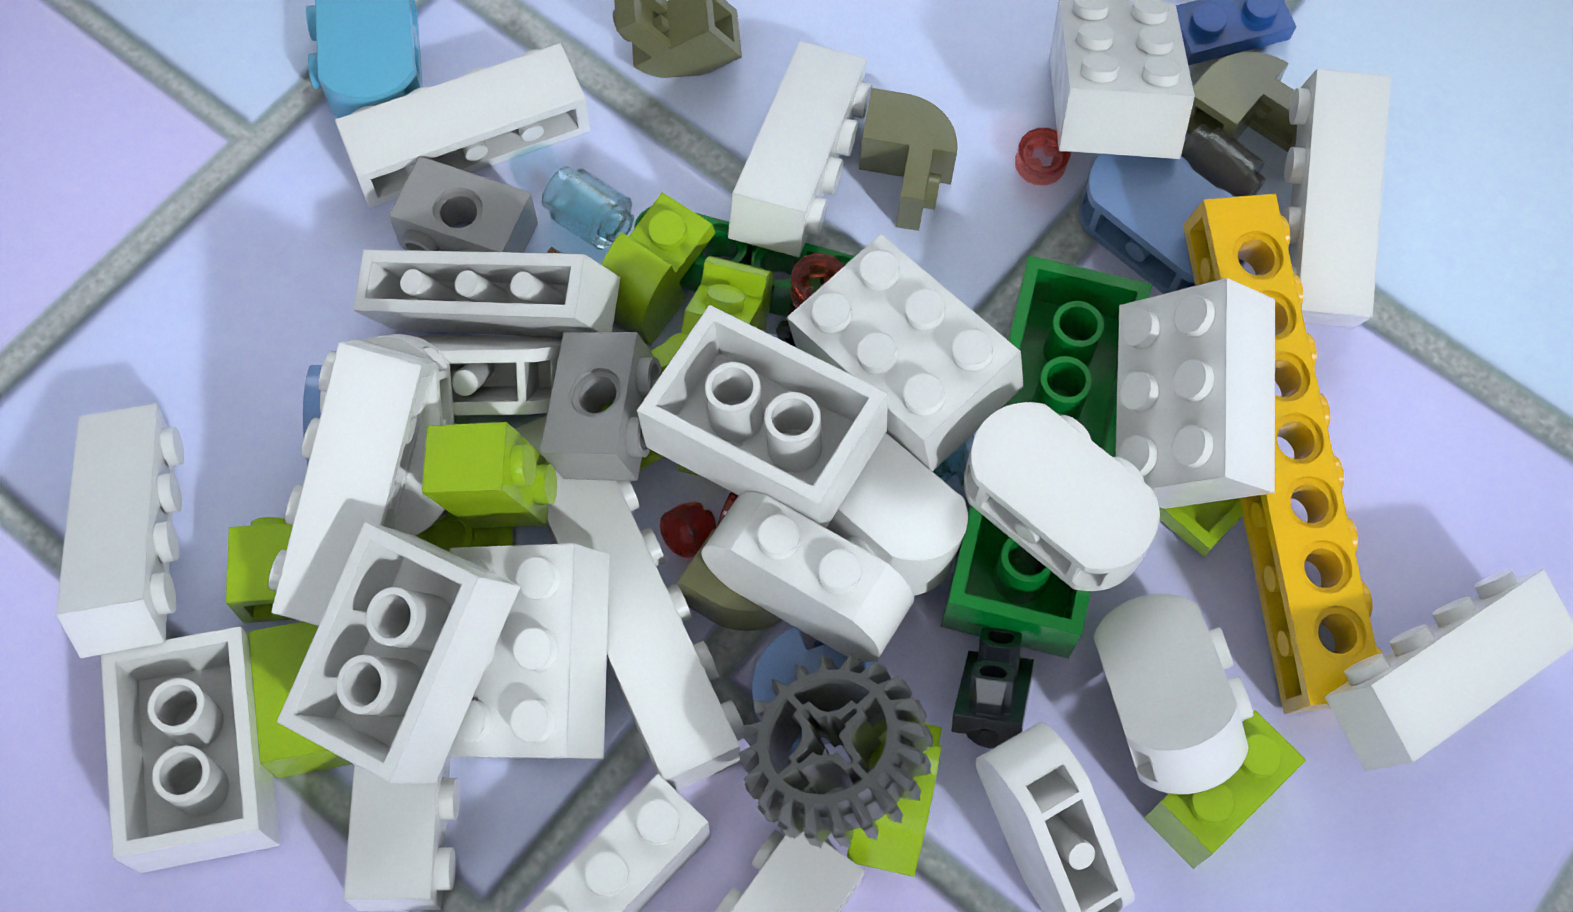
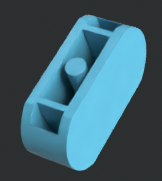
[306,0,423,118]

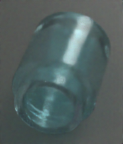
[541,166,634,250]

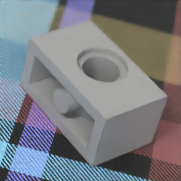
[389,156,538,253]
[540,332,662,481]

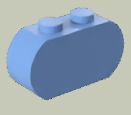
[1079,154,1246,294]

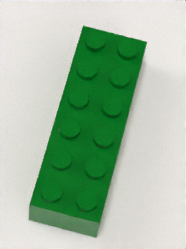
[940,255,1152,659]

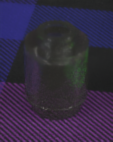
[1181,124,1266,197]

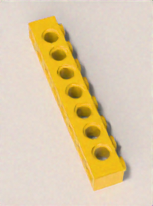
[1183,194,1384,714]

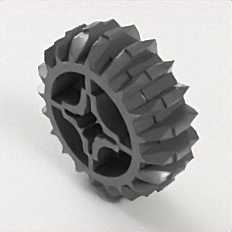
[738,654,933,849]

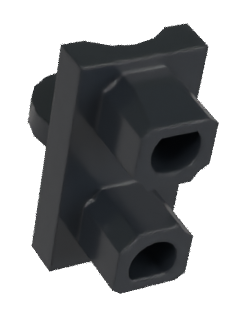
[951,627,1034,749]

